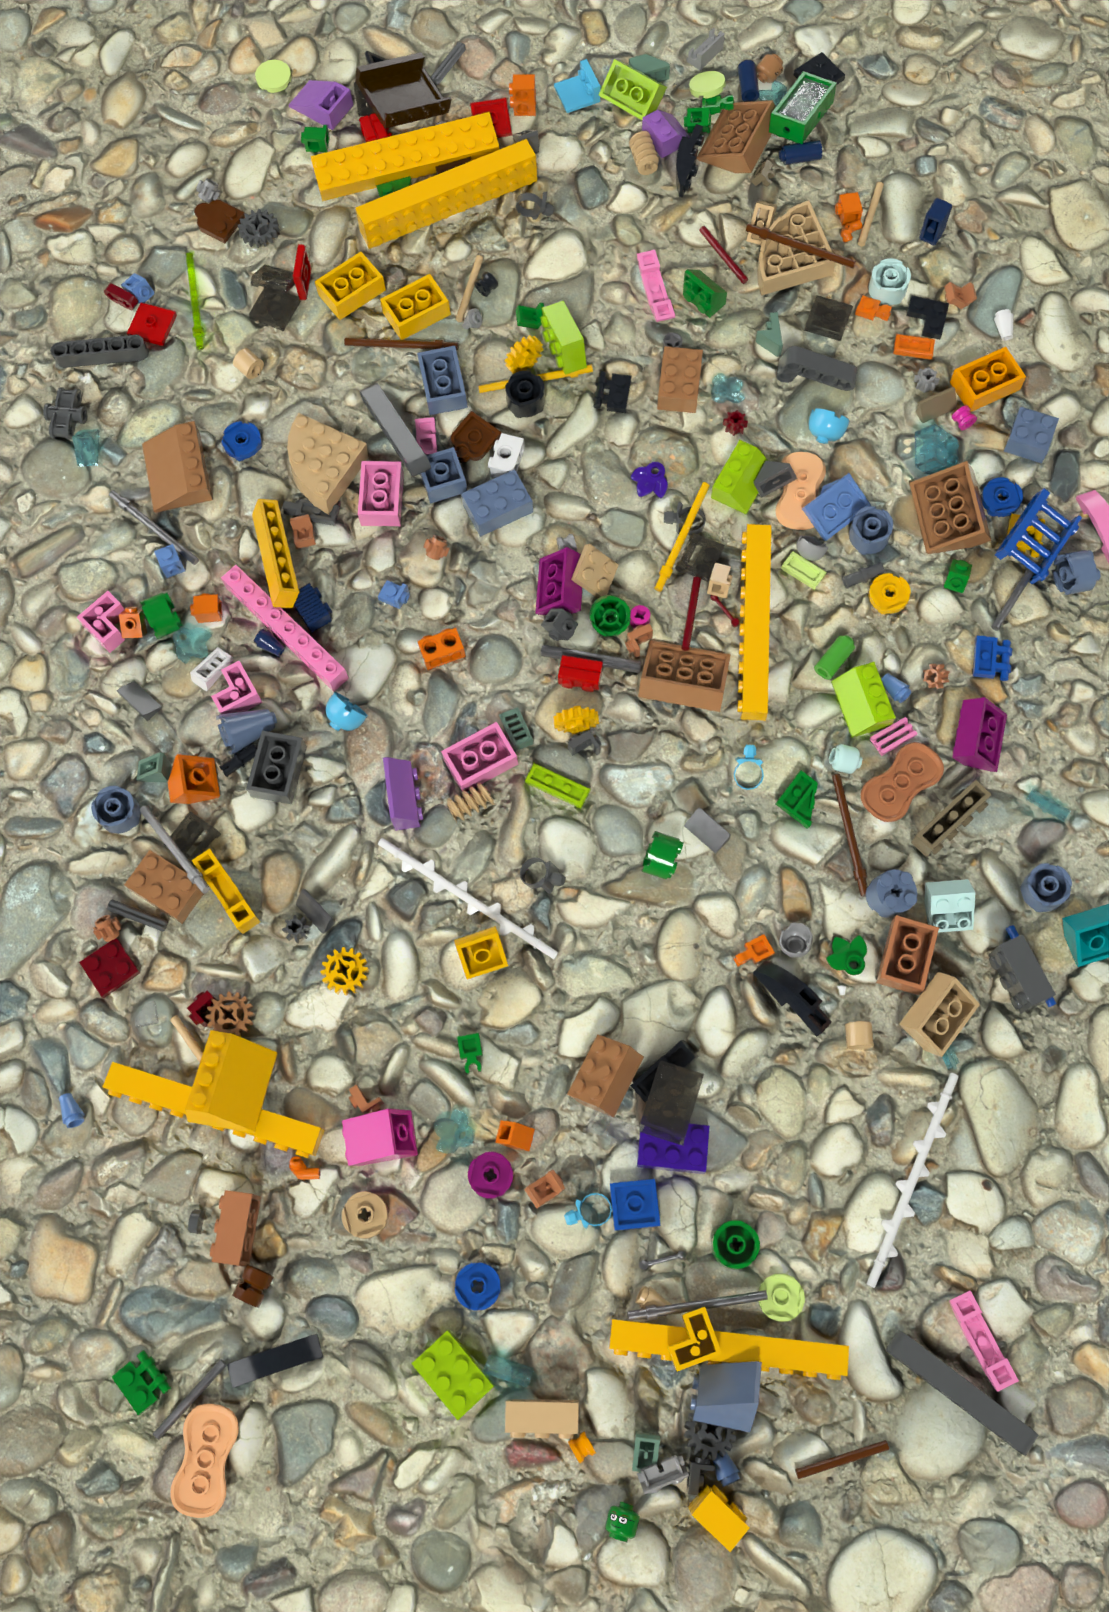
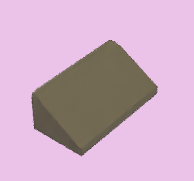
[916,387,957,423]

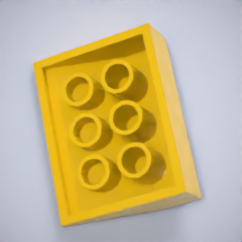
[185,1030,278,1133]

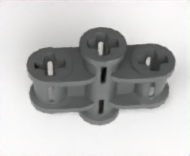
[43,387,87,440]

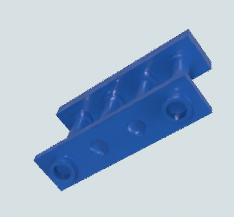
[995,488,1082,584]

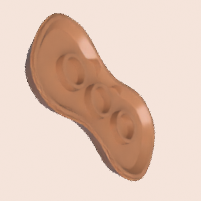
[861,742,944,822]

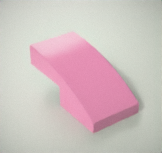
[415,417,437,455]

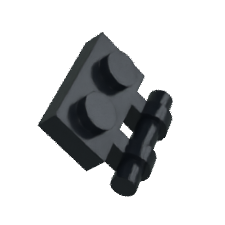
[593,371,631,413]

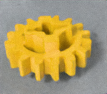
[504,335,544,374]
[553,706,599,734]
[320,947,369,996]

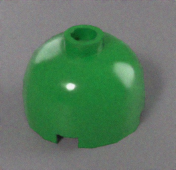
[589,595,631,636]

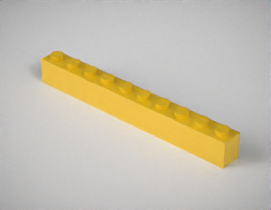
[737,524,771,721]
[102,1062,325,1158]
[609,1319,849,1380]

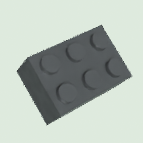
[246,731,307,804]
[989,934,1056,1014]

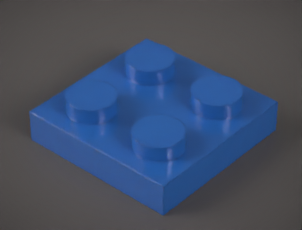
[610,1179,661,1231]

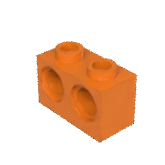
[509,74,536,116]
[417,628,466,670]

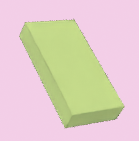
[781,551,826,590]

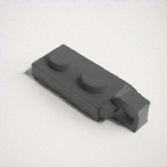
[282,498,340,526]

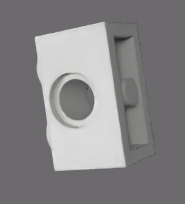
[488,433,525,478]

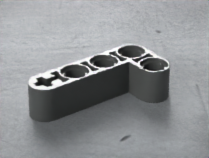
[776,346,857,391]

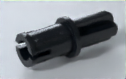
[219,744,257,777]

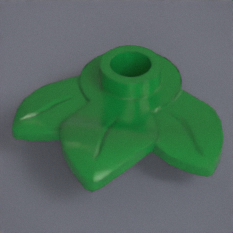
[826,935,867,976]

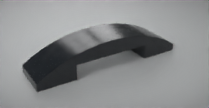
[227,1334,323,1388]

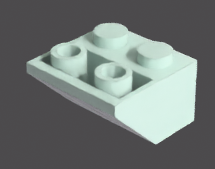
[924,879,976,933]

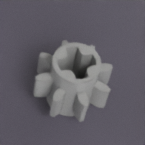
[196,178,220,203]
[913,367,940,393]

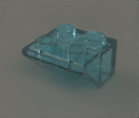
[915,424,959,475]

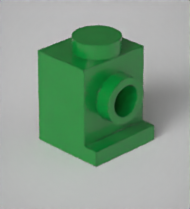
[684,107,711,133]
[301,125,330,153]

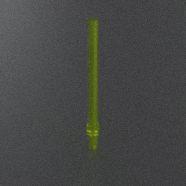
[186,252,204,350]

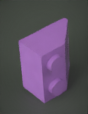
[642,110,690,158]

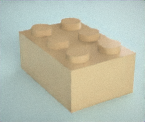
[900,972,980,1057]
[505,1399,579,1439]

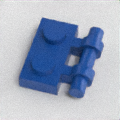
[973,635,1012,681]

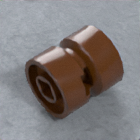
[232,1264,274,1308]

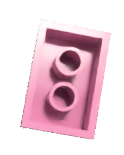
[358,461,404,526]
[441,722,518,792]

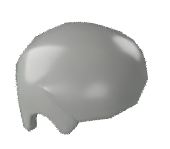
[796,535,828,561]
[779,922,813,958]

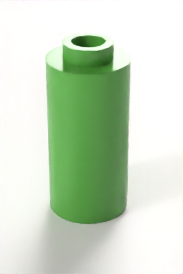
[814,635,855,680]

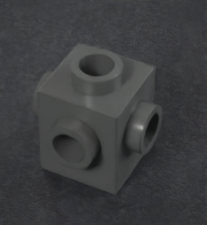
[541,609,578,641]

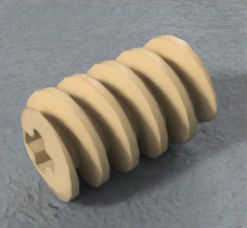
[629,131,659,175]
[447,783,495,823]

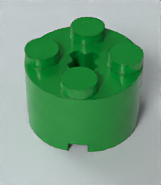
[140,592,183,639]
[641,831,684,879]
[711,1220,760,1270]

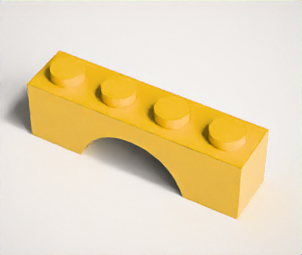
[191,848,260,934]

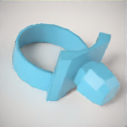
[734,744,764,790]
[564,1193,612,1229]

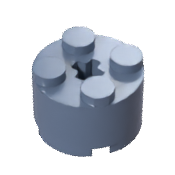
[849,506,893,555]
[1053,550,1101,595]
[91,786,141,834]
[1020,863,1072,913]
[866,869,917,918]

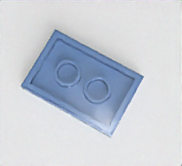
[802,473,871,541]

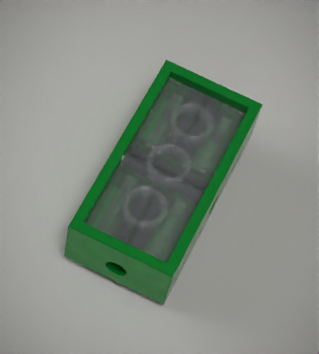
[769,71,837,144]

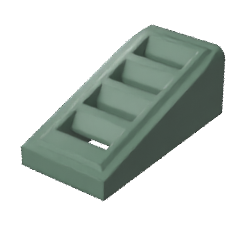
[499,707,534,752]

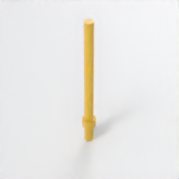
[478,364,593,393]
[654,482,710,592]

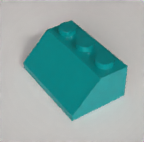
[1062,904,1109,967]

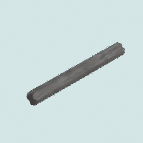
[541,645,641,673]

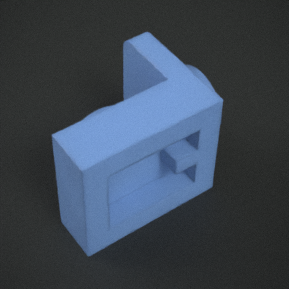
[121,273,154,304]
[378,580,410,609]

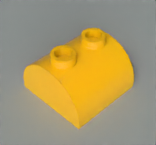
[454,926,508,980]

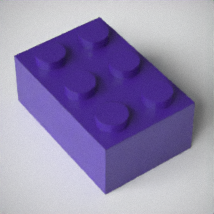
[637,1118,710,1174]

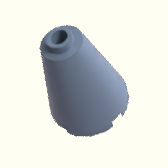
[216,709,277,755]

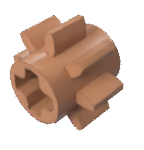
[423,535,450,560]
[923,664,950,689]
[93,915,121,942]

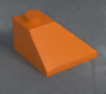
[168,754,220,804]

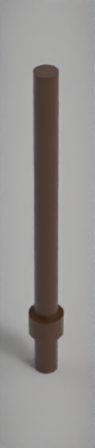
[746,224,856,269]
[344,338,459,350]
[832,774,868,897]

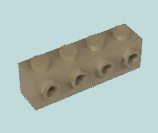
[911,780,992,857]

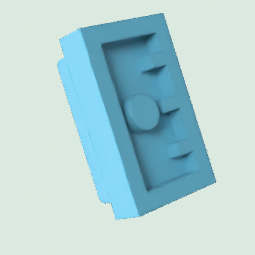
[554,59,600,113]

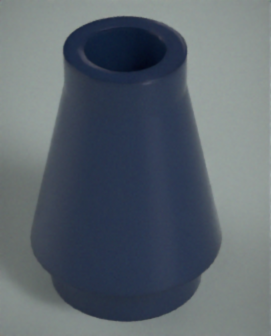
[254,629,285,657]

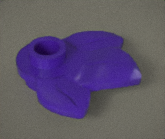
[631,462,668,498]

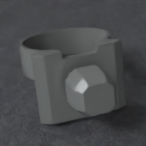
[516,192,554,220]
[664,502,706,536]
[520,858,566,894]

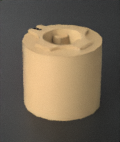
[233,348,264,379]
[845,1021,874,1050]

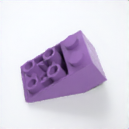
[289,80,353,130]

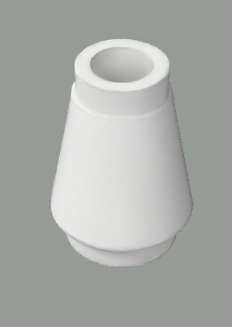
[994,309,1014,341]

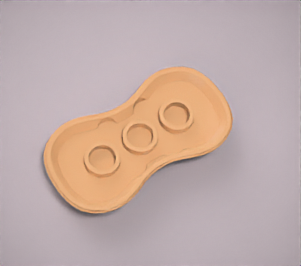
[775,452,826,530]
[170,1404,239,1518]

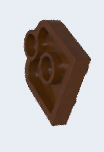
[194,200,245,244]
[451,411,501,463]

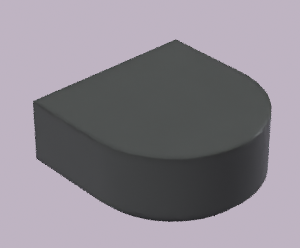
[188,1209,205,1234]

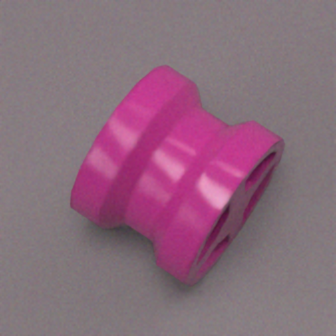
[952,405,977,431]
[630,605,650,628]

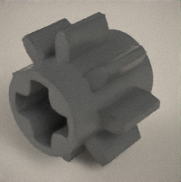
[282,915,311,943]

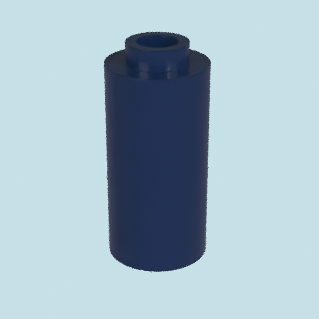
[738,60,760,102]
[779,140,822,165]

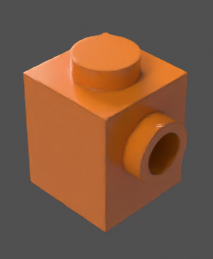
[835,192,863,226]
[190,593,222,623]
[119,607,147,639]
[495,1120,535,1151]

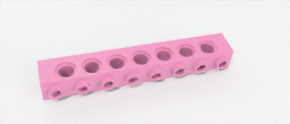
[221,565,349,692]

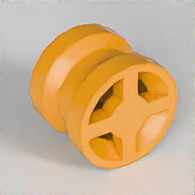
[568,1431,596,1463]

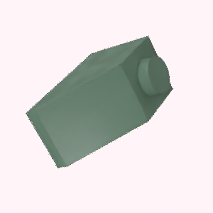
[629,54,670,82]

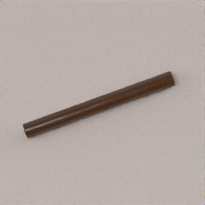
[795,1440,889,1479]

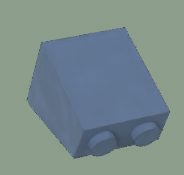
[690,1361,762,1432]

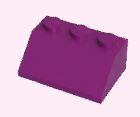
[535,547,582,615]
[952,697,1007,772]

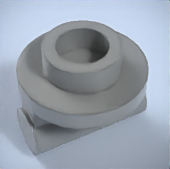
[462,308,482,329]

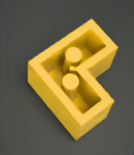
[667,1307,722,1371]

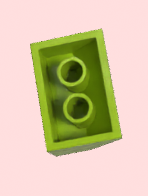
[711,440,768,514]
[831,662,896,738]

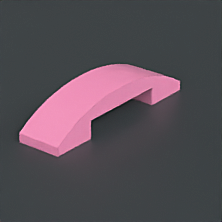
[637,250,675,322]
[1076,490,1109,563]
[949,1290,1019,1392]

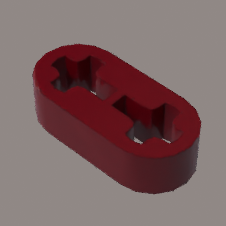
[104,283,139,311]

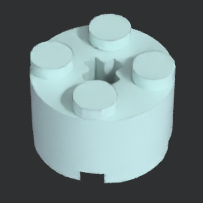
[868,258,911,305]

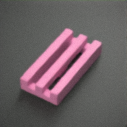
[870,717,918,756]

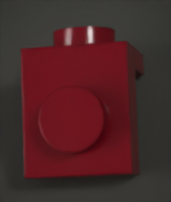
[187,990,218,1027]

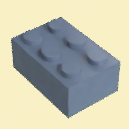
[417,346,468,415]
[461,469,533,537]

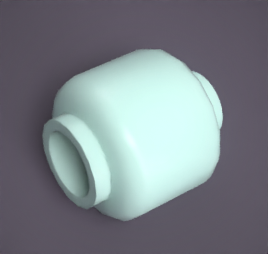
[829,744,863,774]

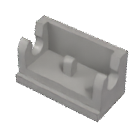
[687,28,725,70]

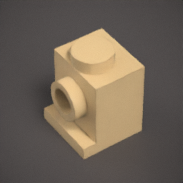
[707,563,733,599]

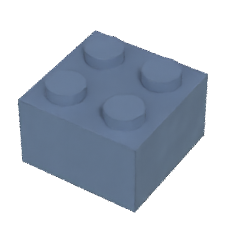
[1003,406,1059,464]
[420,447,467,504]

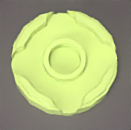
[255,60,292,93]
[689,71,726,98]
[758,1273,805,1322]

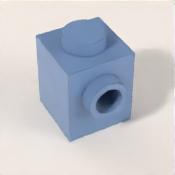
[154,544,185,578]

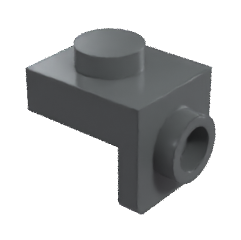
[568,730,602,756]

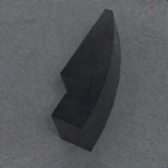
[630,1040,699,1103]

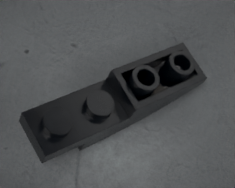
[676,124,705,198]
[753,960,832,1037]

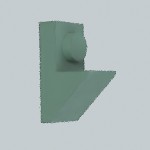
[756,312,783,357]

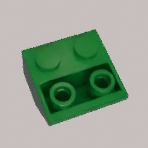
[683,269,727,318]

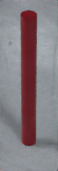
[699,226,748,284]
[681,577,701,651]

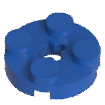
[222,421,262,461]
[981,477,1023,517]
[455,1263,501,1311]

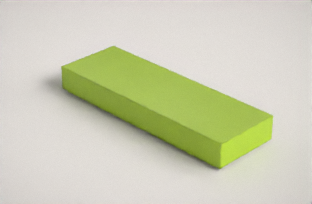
[525,763,591,809]

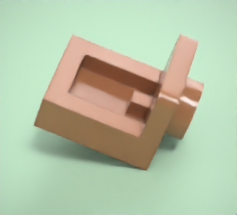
[944,282,977,309]
[290,514,316,549]
[625,624,653,658]
[349,1085,384,1115]
[524,1169,565,1208]

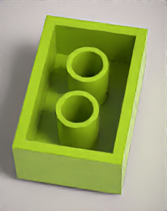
[599,59,667,120]
[540,300,587,375]
[411,1330,496,1421]

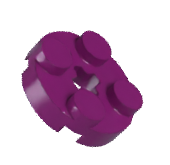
[468,1152,513,1199]

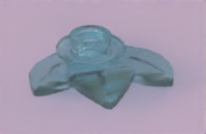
[759,80,787,106]
[711,373,745,403]
[173,627,212,664]
[434,1109,475,1154]

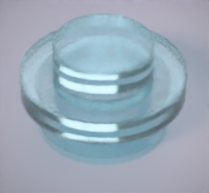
[942,1049,960,1070]

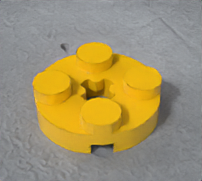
[868,573,911,615]

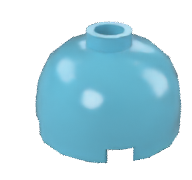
[808,408,850,444]
[325,692,368,731]

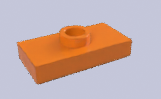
[893,334,935,360]

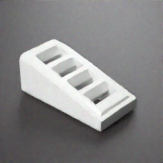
[190,647,234,691]

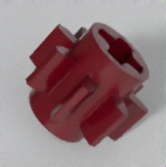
[723,410,748,436]

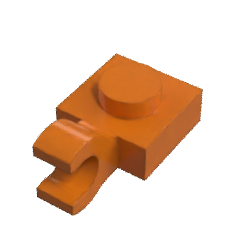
[855,295,892,321]
[733,934,775,967]

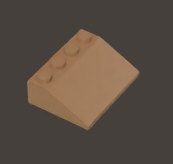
[697,100,776,173]
[142,421,213,513]
[909,461,992,554]
[638,640,731,712]

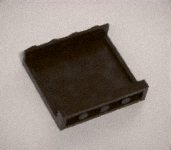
[355,52,451,129]

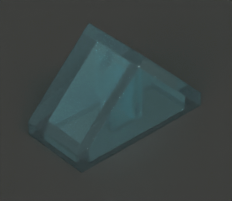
[72,429,100,466]

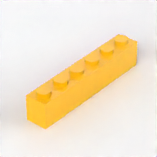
[252,499,299,608]

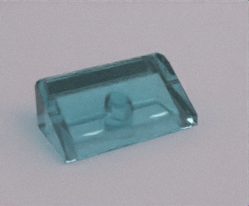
[483,1354,534,1387]

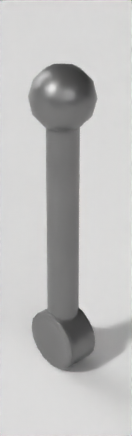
[639,1251,686,1270]

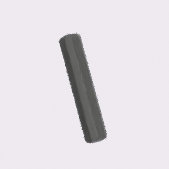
[430,41,466,85]
[107,899,168,931]

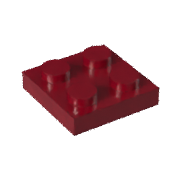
[79,938,140,998]

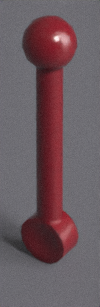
[710,595,739,627]

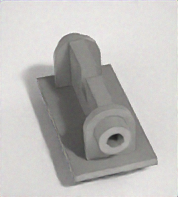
[637,1455,689,1495]

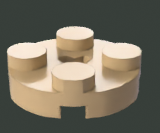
[342,1191,388,1239]

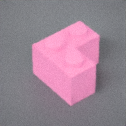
[77,591,125,653]
[211,661,262,715]

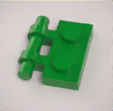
[112,1350,171,1415]

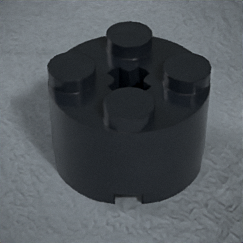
[505,371,545,418]

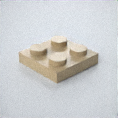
[571,544,619,598]

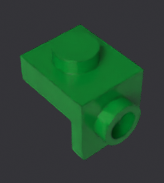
[515,302,544,329]
[944,559,972,593]

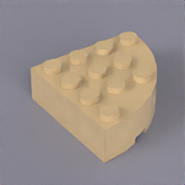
[757,200,835,296]
[287,413,368,515]

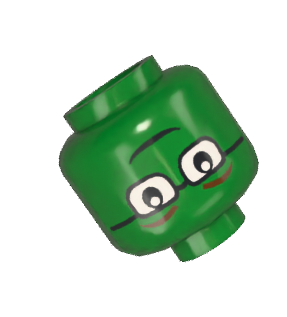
[605,1501,640,1542]

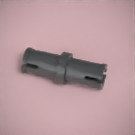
[842,562,885,589]

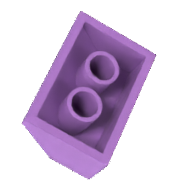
[383,757,423,831]

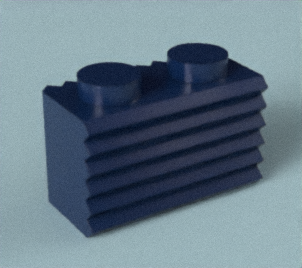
[919,198,952,245]
[294,583,332,633]

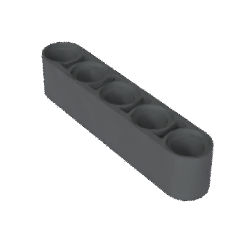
[50,335,149,368]

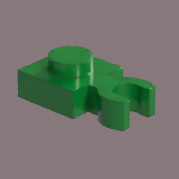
[702,95,734,115]
[457,1033,483,1075]

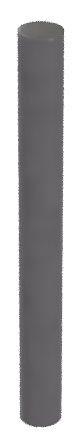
[991,568,1034,631]
[153,1359,227,1440]

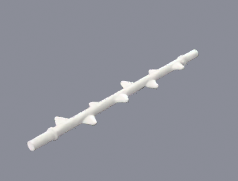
[378,838,559,959]
[866,1073,959,1288]

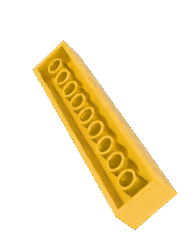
[310,112,499,201]
[355,139,537,249]

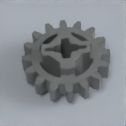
[238,209,280,248]
[684,1413,736,1461]

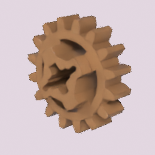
[205,991,255,1038]

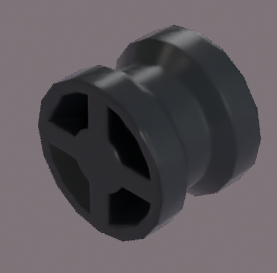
[474,272,498,297]

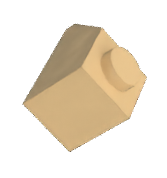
[746,201,777,245]

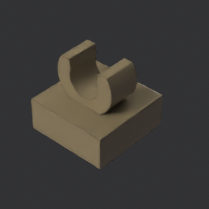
[751,159,776,187]

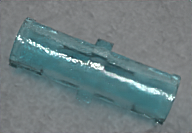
[1026,789,1071,822]

